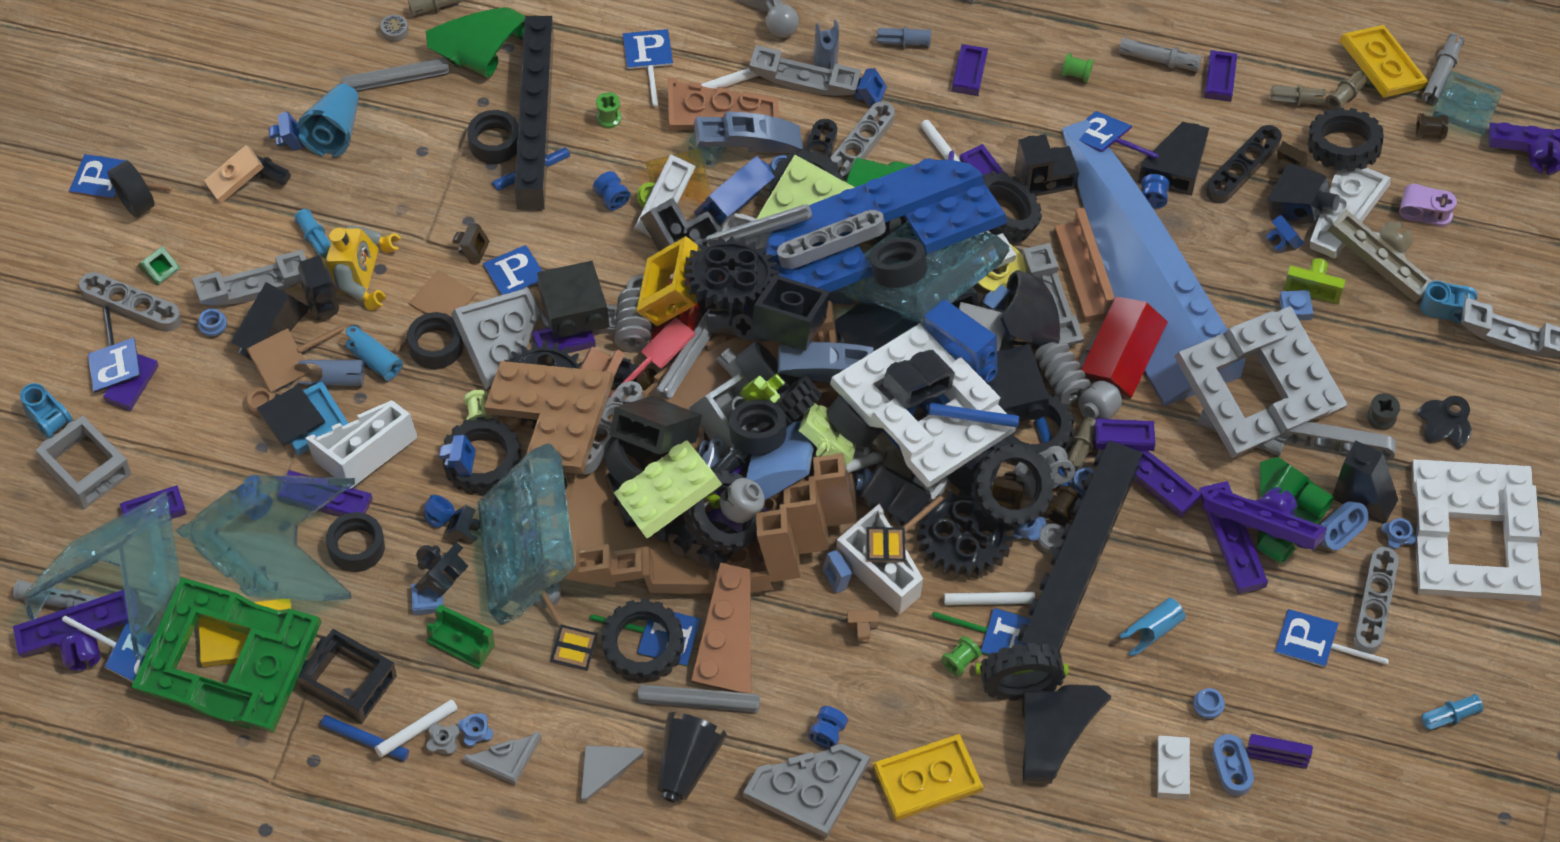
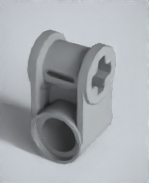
[1014,446,1075,498]

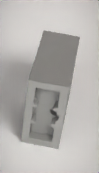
[35,416,132,509]

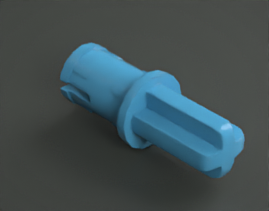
[294,209,331,258]
[1421,694,1483,731]

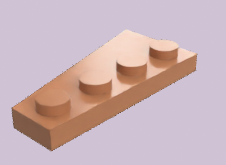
[667,77,779,131]
[691,563,752,694]

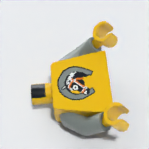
[326,225,401,311]

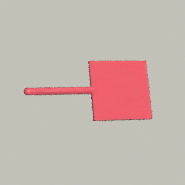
[610,317,696,397]

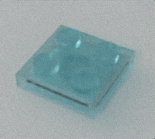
[1432,71,1503,135]

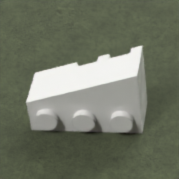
[306,400,418,489]
[836,504,923,615]

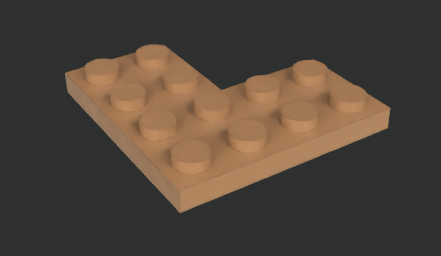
[484,361,614,474]

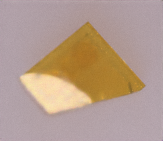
[646,148,711,201]

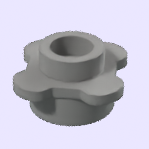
[426,723,460,755]

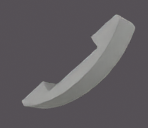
[749,45,861,96]
[1022,243,1084,345]
[192,249,306,305]
[1462,298,1560,358]

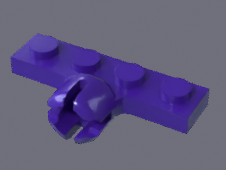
[1488,122,1560,175]
[1203,487,1327,550]
[13,589,137,671]

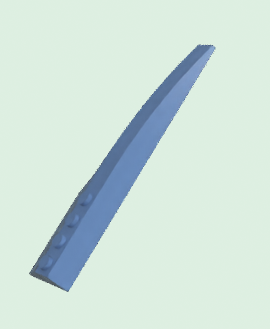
[1062,120,1246,406]

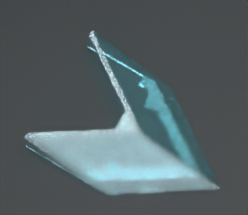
[175,475,355,601]
[23,491,180,660]

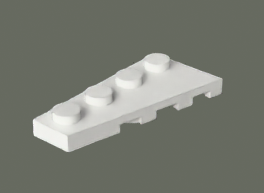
[1310,168,1391,259]

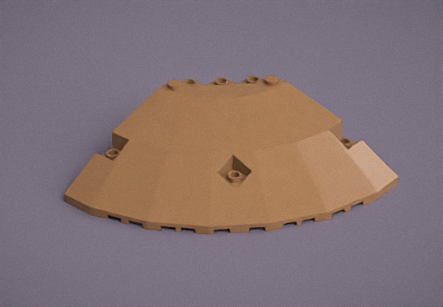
[546,301,857,594]

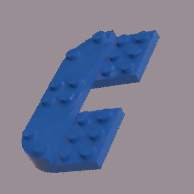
[767,158,1007,292]

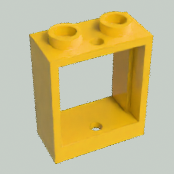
[636,236,698,326]

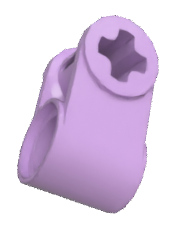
[1399,184,1457,227]

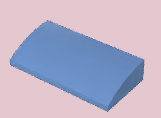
[746,420,814,500]

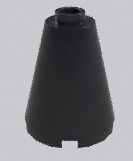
[657,712,727,804]

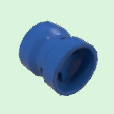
[593,171,631,211]
[808,706,848,749]

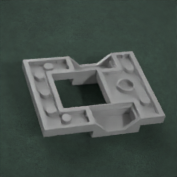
[1174,306,1348,458]

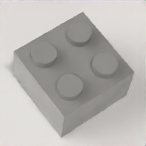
[689,372,770,457]

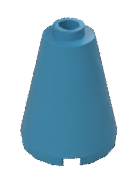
[297,84,359,157]

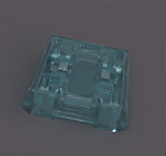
[839,222,1010,325]
[478,443,575,625]

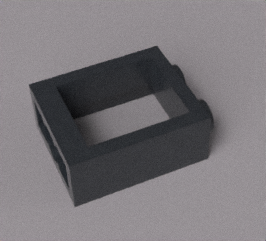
[298,629,397,724]

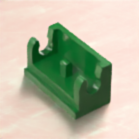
[426,604,495,669]

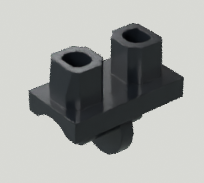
[414,542,468,598]

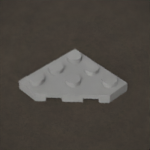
[451,288,540,390]
[743,744,870,838]

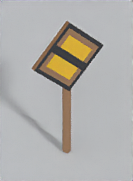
[866,496,943,563]
[533,579,598,671]

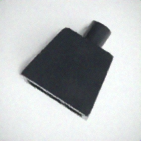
[1267,163,1340,223]

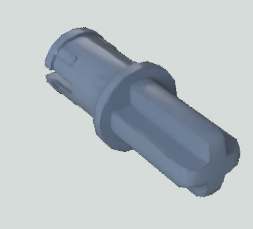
[877,26,931,48]

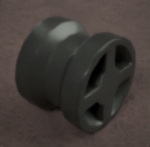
[1367,393,1400,430]

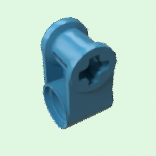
[1419,281,1478,324]
[20,383,73,439]

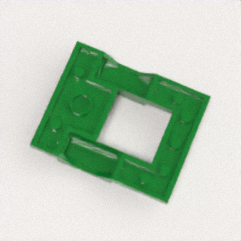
[131,577,322,733]

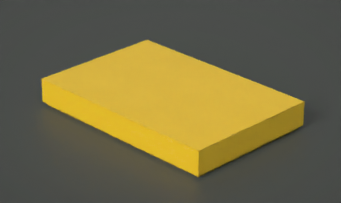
[1339,25,1429,98]
[199,598,292,667]
[873,734,983,821]

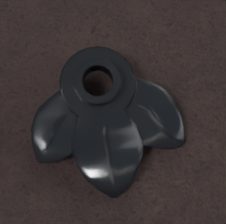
[1417,396,1472,449]

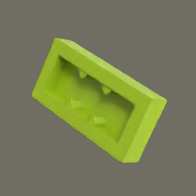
[1283,258,1346,305]

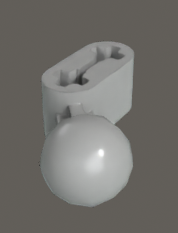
[737,0,800,38]

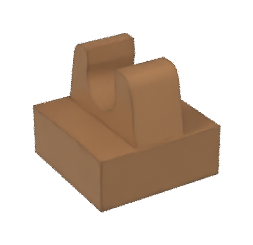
[846,610,879,643]

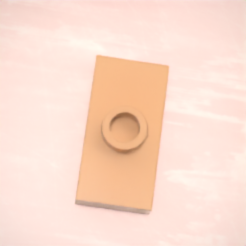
[204,145,264,203]

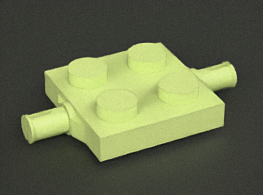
[799,403,856,466]

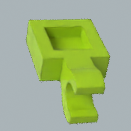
[739,374,785,403]

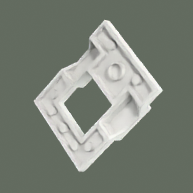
[830,324,1016,488]
[1411,459,1541,601]

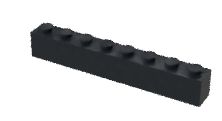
[515,16,554,210]
[1017,440,1143,652]

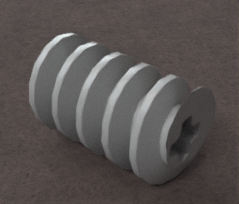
[614,287,652,353]
[1034,342,1091,405]

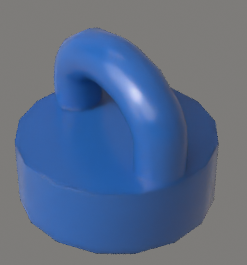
[424,495,455,528]

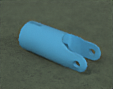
[346,326,403,381]
[1119,597,1186,656]

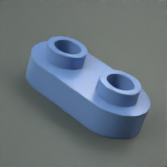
[1320,502,1369,550]
[1212,734,1254,796]

